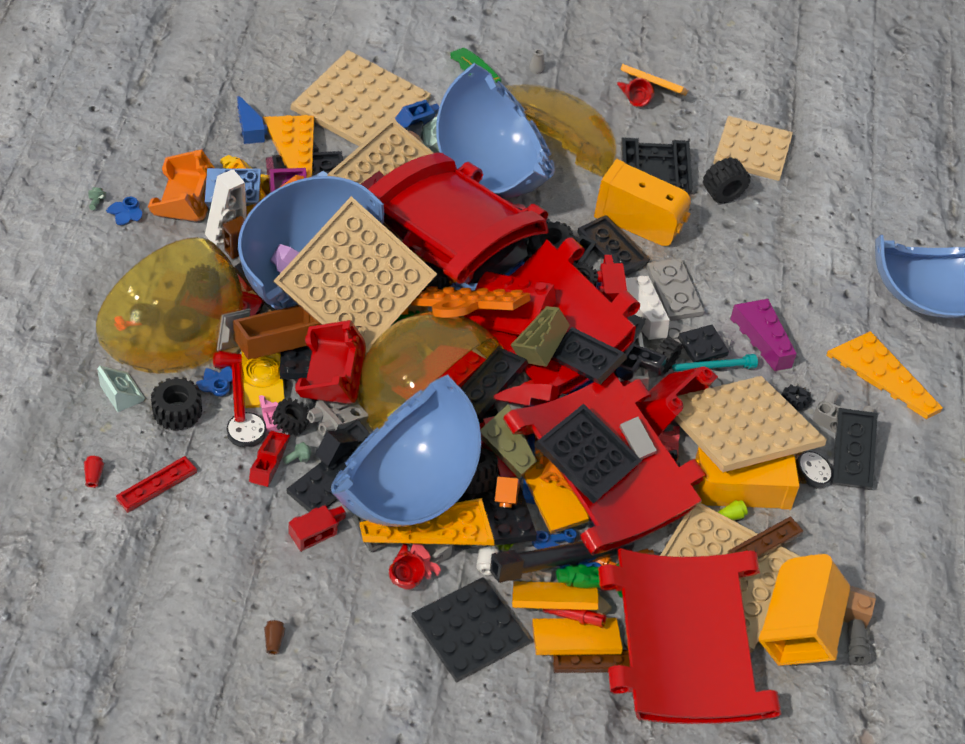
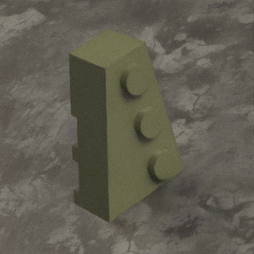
[511,306,570,367]
[480,404,536,479]

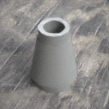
[529,49,545,74]

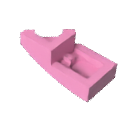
[259,395,282,433]

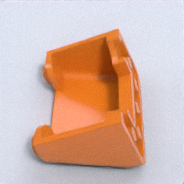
[148,149,215,222]

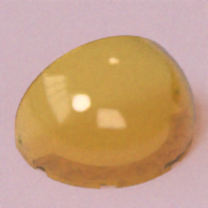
[96,237,243,373]
[358,312,498,430]

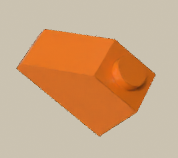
[495,477,520,508]

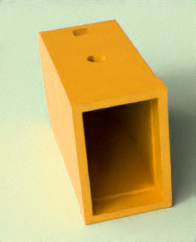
[594,159,691,246]
[694,446,799,510]
[758,554,850,666]

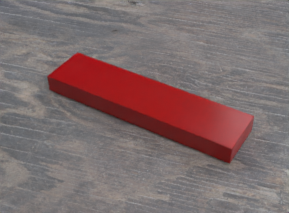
[116,456,197,513]

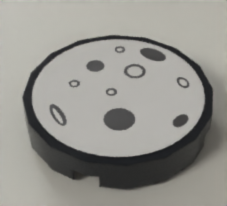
[226,412,266,447]
[795,451,833,488]

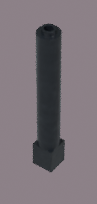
[490,541,634,583]

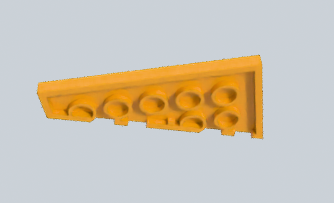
[262,115,314,178]
[826,331,943,419]
[359,498,494,545]

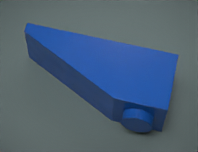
[237,96,268,144]

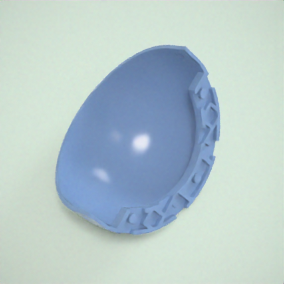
[436,63,555,198]
[238,176,384,310]
[875,235,965,318]
[331,375,481,527]

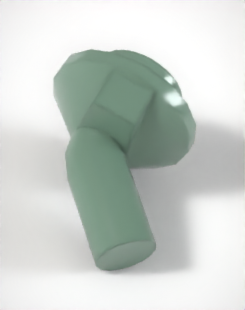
[88,187,106,210]
[283,442,312,465]

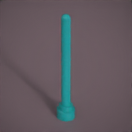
[672,354,758,372]

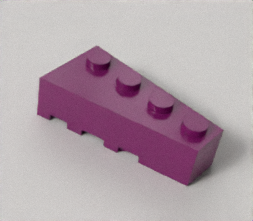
[730,299,797,371]

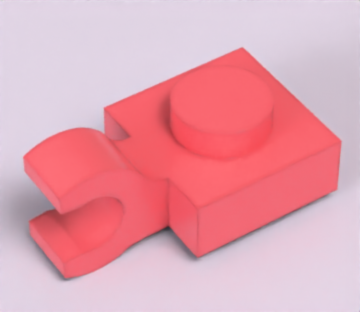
[411,543,441,579]

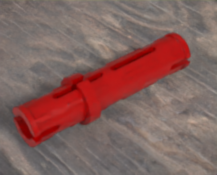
[543,609,607,628]

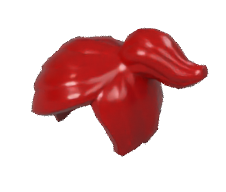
[617,78,655,107]
[389,543,426,589]

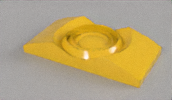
[241,350,284,408]

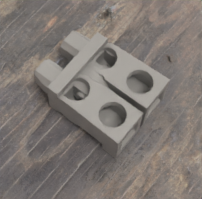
[307,400,369,436]

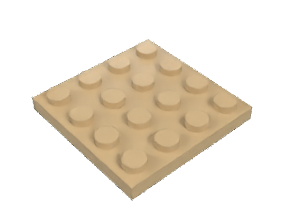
[713,116,793,181]

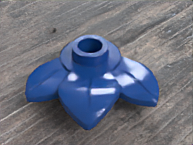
[106,196,142,225]
[196,366,232,396]

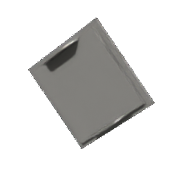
[217,309,251,351]

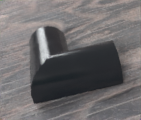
[616,343,667,381]

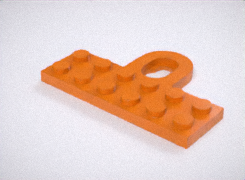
[411,286,530,318]

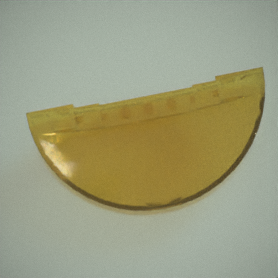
[505,84,616,177]

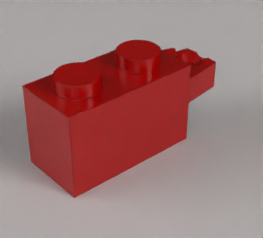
[597,255,627,303]
[288,505,346,552]

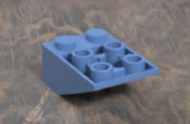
[205,168,261,210]

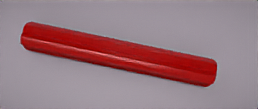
[232,363,246,422]

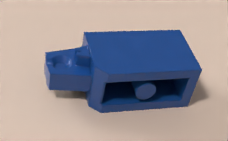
[395,99,439,128]

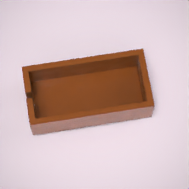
[233,305,321,360]

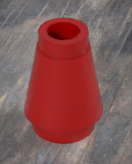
[213,351,242,370]
[84,456,104,488]

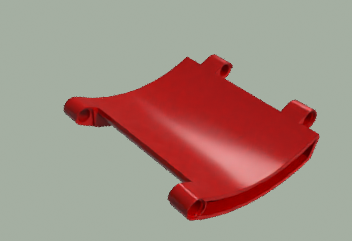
[368,153,548,283]
[450,238,641,407]
[503,372,707,555]
[598,548,781,724]

